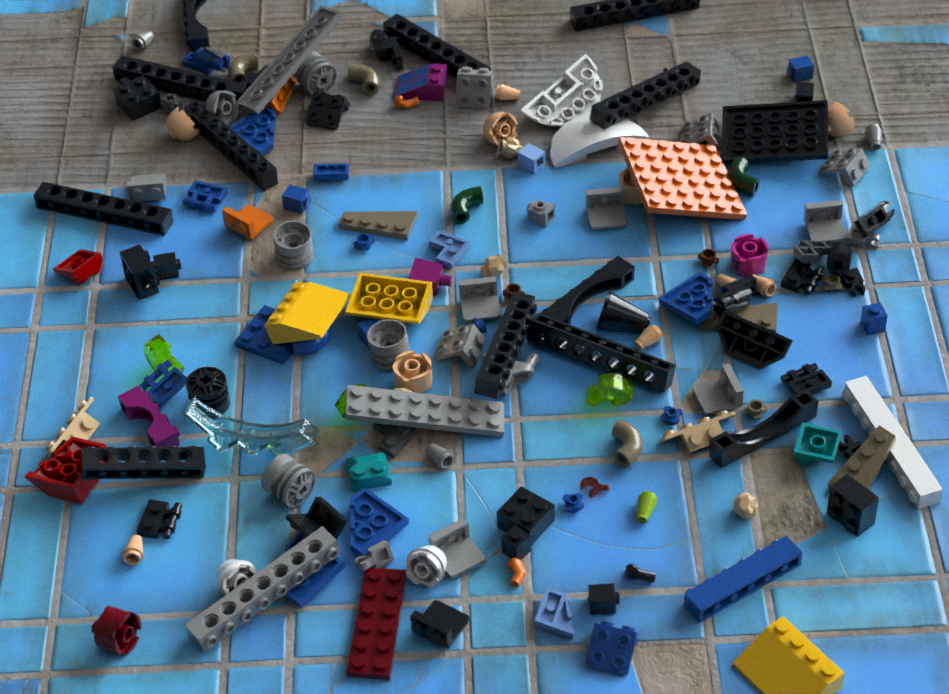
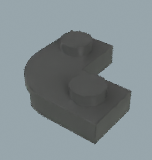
[793,240,830,264]

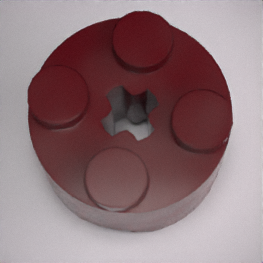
[91,606,141,655]

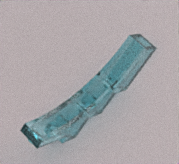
[184,397,319,456]

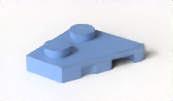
[533,587,575,639]

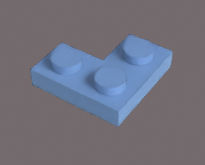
[429,230,470,269]

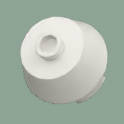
[406,545,447,588]
[216,559,257,596]

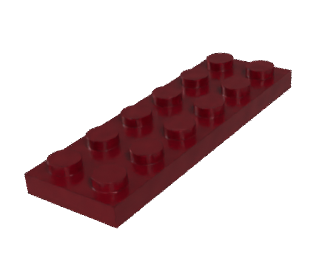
[346,568,407,680]

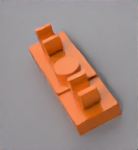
[266,76,297,115]

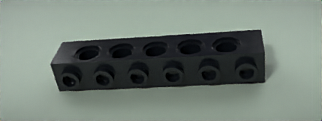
[80,446,206,480]

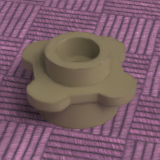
[822,273,842,291]
[744,399,767,419]

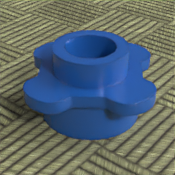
[353,233,375,251]
[473,317,487,334]
[660,406,683,425]
[562,493,584,513]

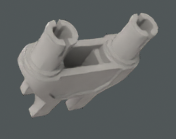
[482,351,540,396]

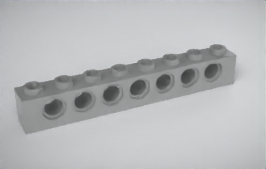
[185,526,341,652]

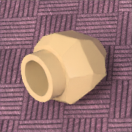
[498,137,523,158]
[480,254,507,278]
[733,492,758,520]

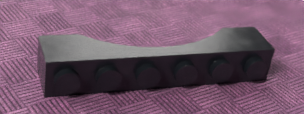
[183,0,210,52]
[540,256,635,325]
[709,389,818,468]

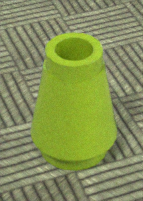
[636,491,658,523]

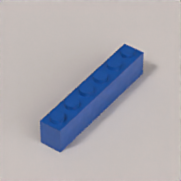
[684,535,802,623]

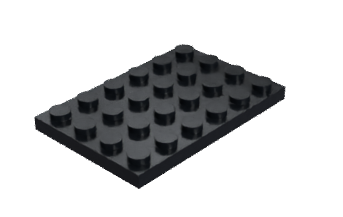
[721,100,828,165]

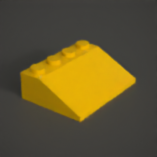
[345,273,433,324]
[264,282,350,344]
[732,616,845,694]

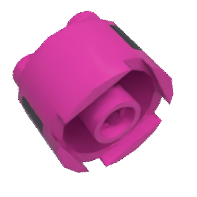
[730,234,769,278]

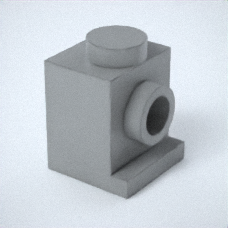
[527,199,556,228]

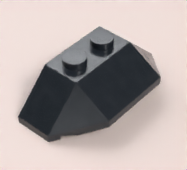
[716,310,793,370]

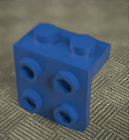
[586,621,640,675]

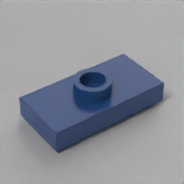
[313,163,349,181]

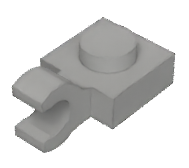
[846,226,880,248]
[354,540,394,571]

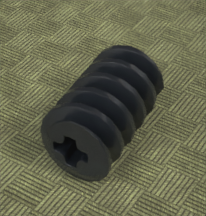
[826,242,852,276]

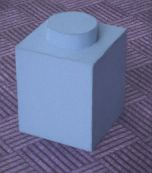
[517,143,545,174]

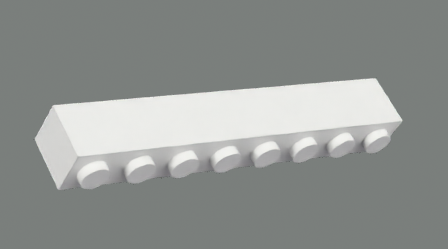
[842,376,943,509]

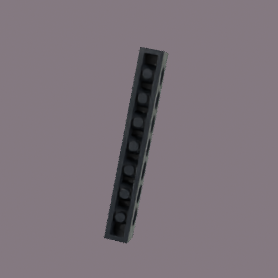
[570,0,700,31]
[383,14,491,78]
[112,55,240,102]
[590,61,701,129]
[184,100,278,191]
[33,182,174,236]
[474,291,537,399]
[526,313,676,392]

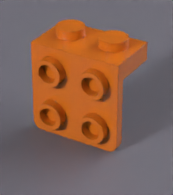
[222,205,274,240]

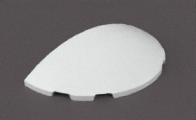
[520,54,603,127]
[550,114,649,169]

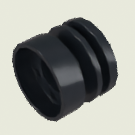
[185,367,231,419]

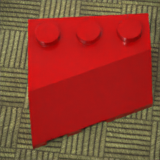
[24,437,107,504]

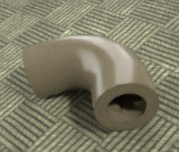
[228,51,258,83]
[348,64,380,95]
[612,419,643,468]

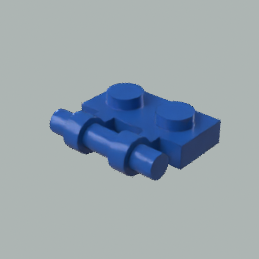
[183,180,228,212]
[139,359,187,408]

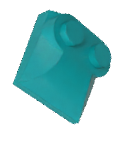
[793,422,842,465]
[346,452,392,491]

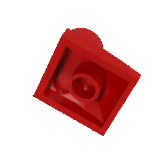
[53,249,103,285]

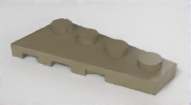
[338,211,418,240]
[699,303,777,332]
[827,425,896,490]

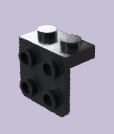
[306,92,350,130]
[285,496,347,540]
[410,600,469,649]

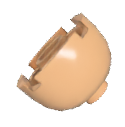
[828,102,855,137]
[166,107,200,141]
[483,112,518,146]

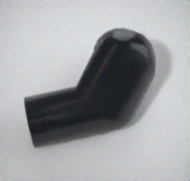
[625,564,656,583]

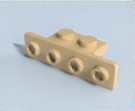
[45,397,101,461]
[658,410,735,454]

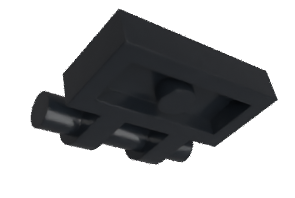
[780,259,825,295]
[780,363,832,395]
[136,499,182,539]

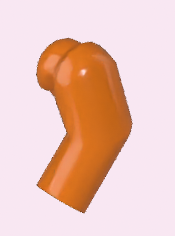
[394,95,420,109]
[507,558,526,588]

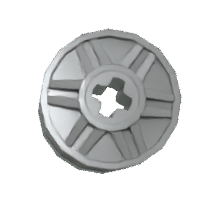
[293,51,337,94]
[273,221,313,270]
[367,319,410,371]
[261,454,316,508]

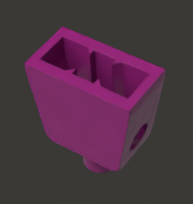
[408,258,453,296]

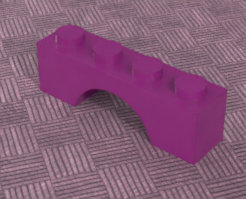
[118,386,180,447]

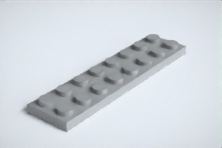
[237,5,344,114]
[345,385,504,437]

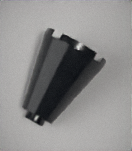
[597,291,651,332]

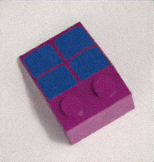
[394,63,447,101]

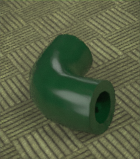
[728,157,760,196]
[450,186,483,224]

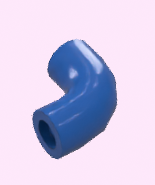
[293,324,332,355]

